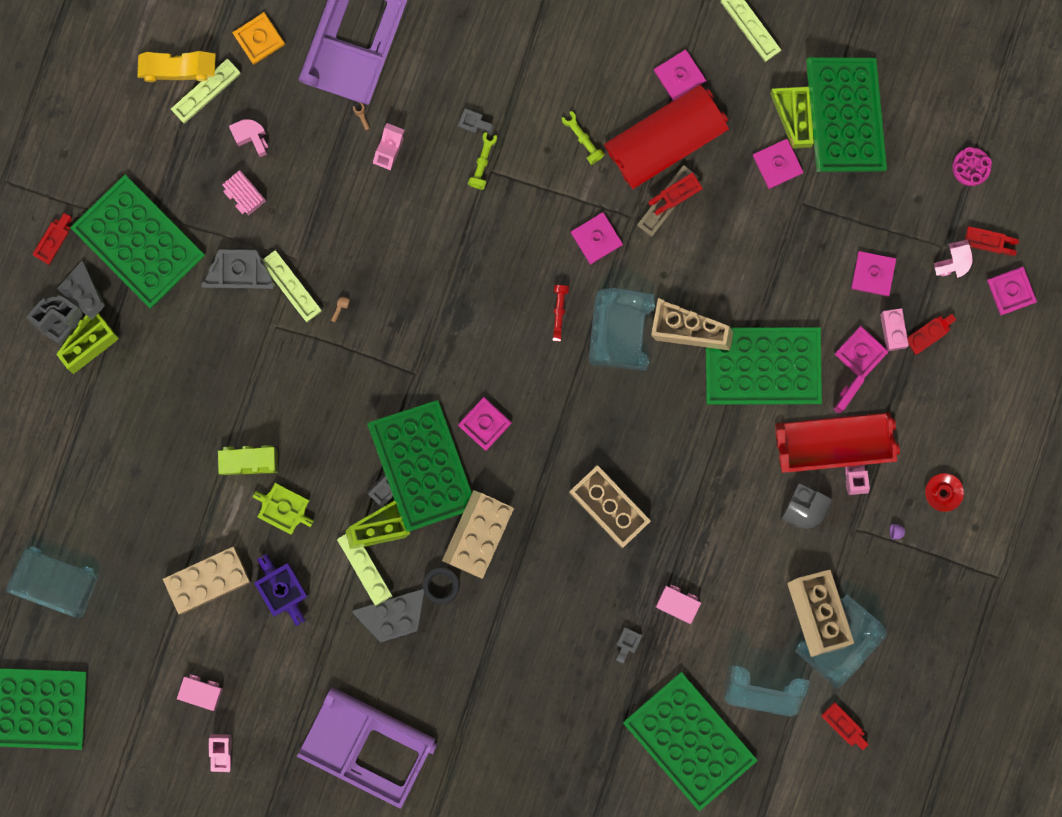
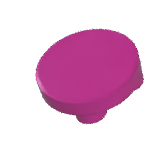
[952,147,992,186]

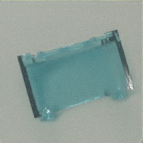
[589,288,655,371]
[5,546,99,618]
[795,595,887,689]
[724,665,810,717]

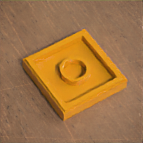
[232,12,285,65]

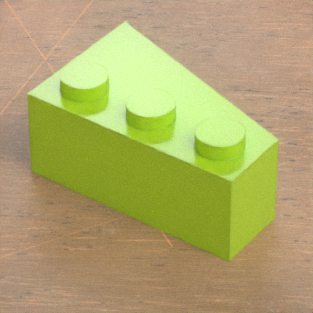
[770,87,814,148]
[56,313,119,374]
[218,445,278,475]
[346,501,410,549]

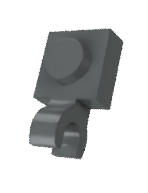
[458,109,493,134]
[616,628,642,664]

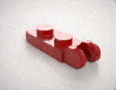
[648,173,703,216]
[965,226,1019,256]

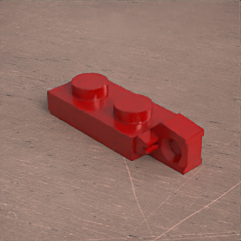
[33,213,72,265]
[907,314,956,355]
[821,702,869,750]

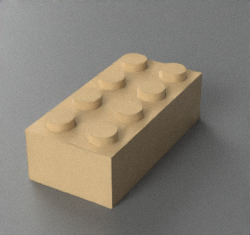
[569,465,651,548]
[442,490,514,579]
[163,547,251,615]
[787,570,854,657]

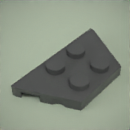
[202,249,275,289]
[352,589,424,643]

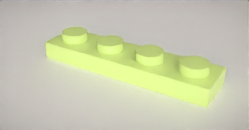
[721,0,781,62]
[171,59,241,124]
[263,250,322,322]
[337,534,392,606]

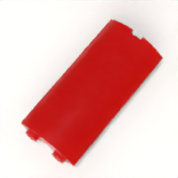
[604,85,729,189]
[775,412,900,473]

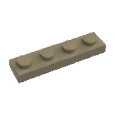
[637,166,699,237]

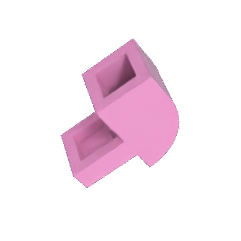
[229,120,268,157]
[373,123,405,170]
[933,240,972,278]
[845,465,870,495]
[209,734,232,772]

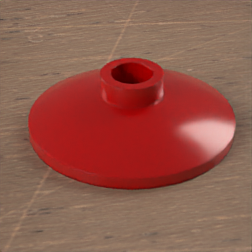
[925,473,964,512]

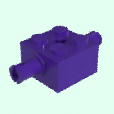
[254,554,309,626]

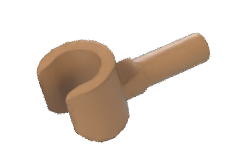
[353,103,370,130]
[331,297,349,322]

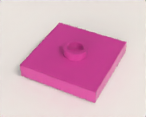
[654,49,706,101]
[752,139,803,189]
[570,213,623,265]
[851,251,896,296]
[987,267,1037,316]
[834,326,889,378]
[833,375,865,414]
[458,397,512,451]

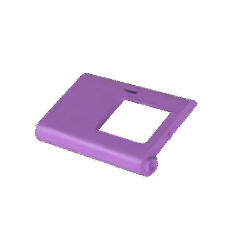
[298,0,407,105]
[297,687,437,809]

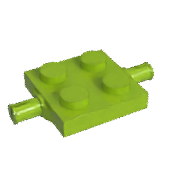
[252,483,314,535]

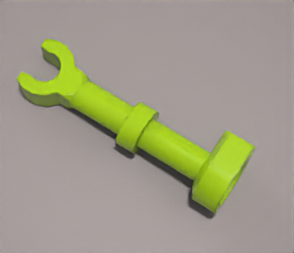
[562,111,605,165]
[468,132,497,190]

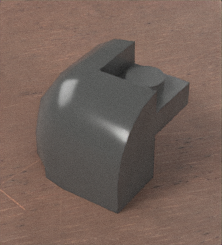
[26,295,83,346]
[781,484,833,529]

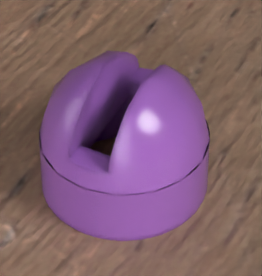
[890,524,905,539]

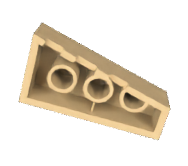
[651,298,733,350]

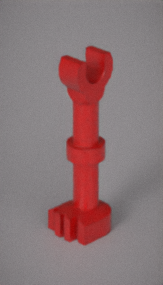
[553,285,569,342]

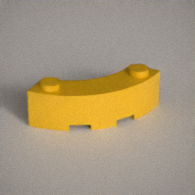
[138,51,215,82]

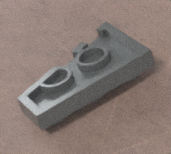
[57,260,105,320]

